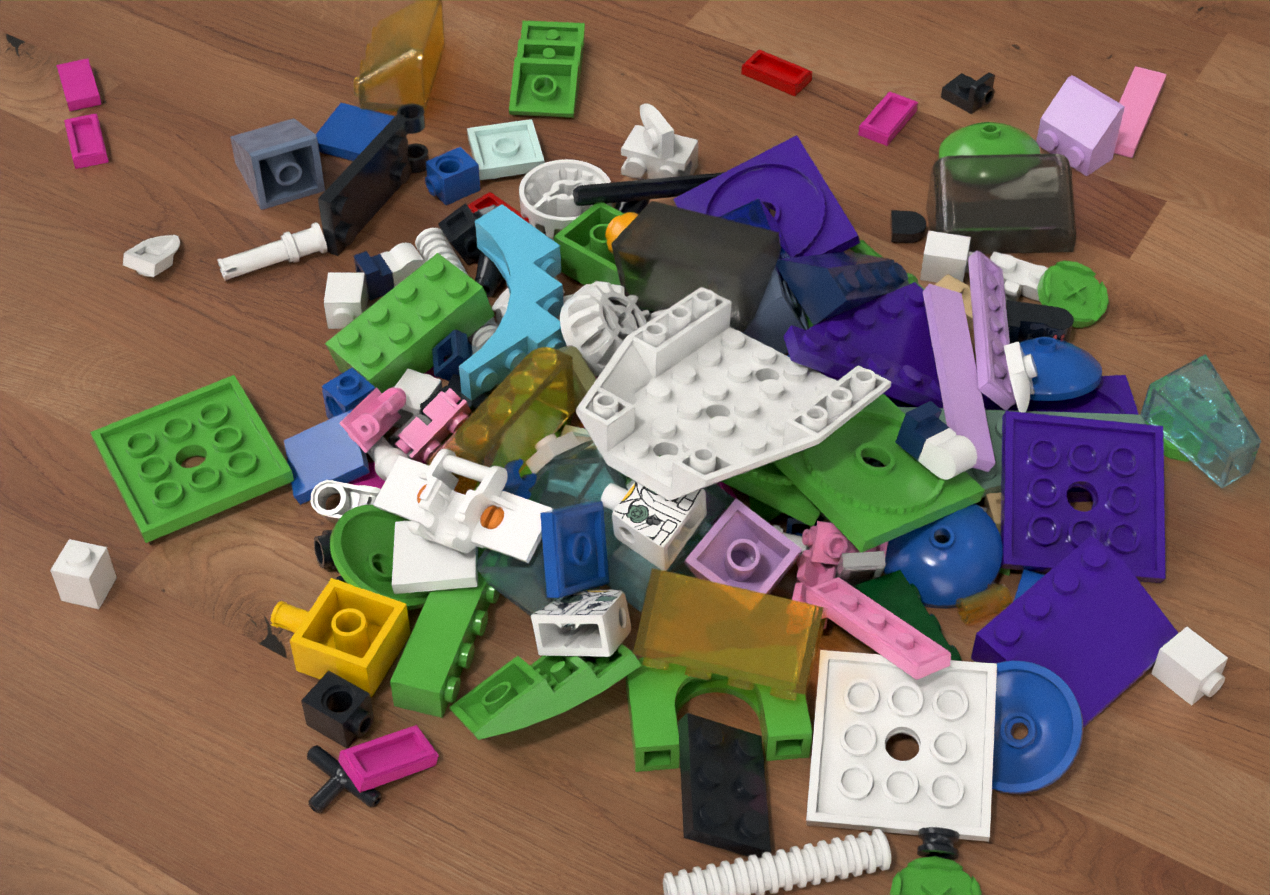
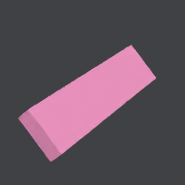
[1114,66,1167,158]
[806,577,951,680]

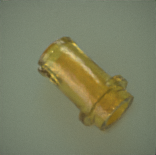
[956,583,1012,624]

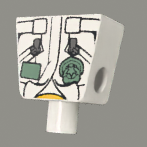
[601,481,707,572]
[531,589,631,657]

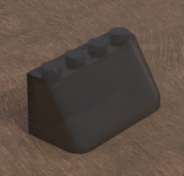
[926,154,1076,254]
[611,201,781,332]

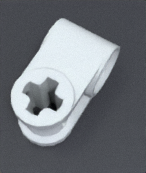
[311,480,381,523]

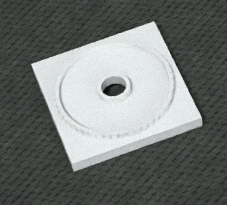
[806,650,997,842]

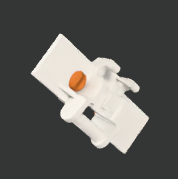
[374,449,554,563]

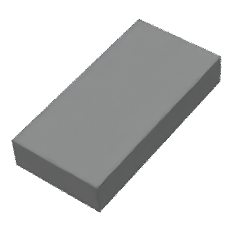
[835,551,886,588]

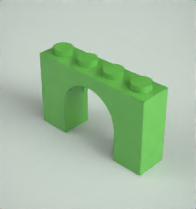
[626,647,812,772]

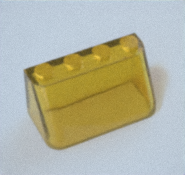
[353,0,445,113]
[427,347,575,495]
[633,568,828,701]

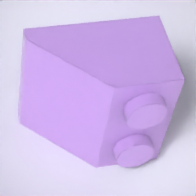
[1036,75,1125,176]
[684,498,802,623]

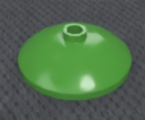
[939,122,1040,185]
[330,505,430,610]

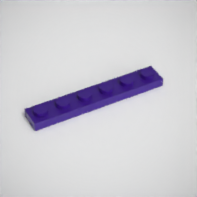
[783,325,986,410]

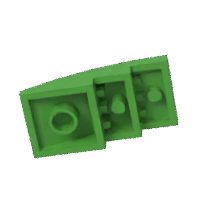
[509,20,585,118]
[449,644,641,740]

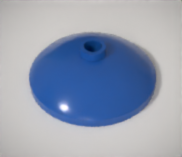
[1020,337,1102,401]
[883,504,1003,609]
[992,661,1083,794]

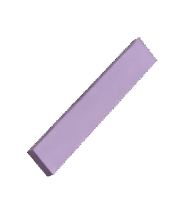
[968,250,1016,411]
[923,284,996,472]

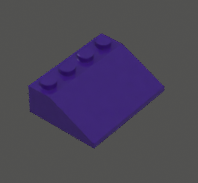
[809,282,938,407]
[971,535,1178,728]

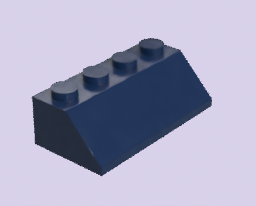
[774,251,909,325]

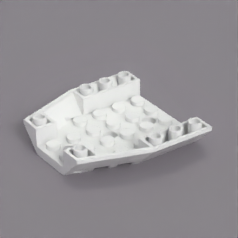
[576,287,891,501]

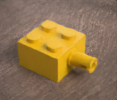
[271,578,411,698]

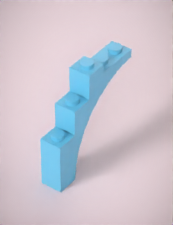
[459,204,566,401]

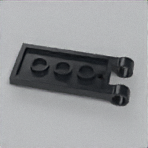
[318,103,429,256]

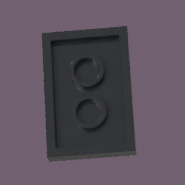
[678,713,771,858]

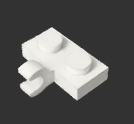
[990,251,1048,302]

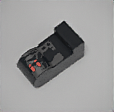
[1006,300,1074,344]

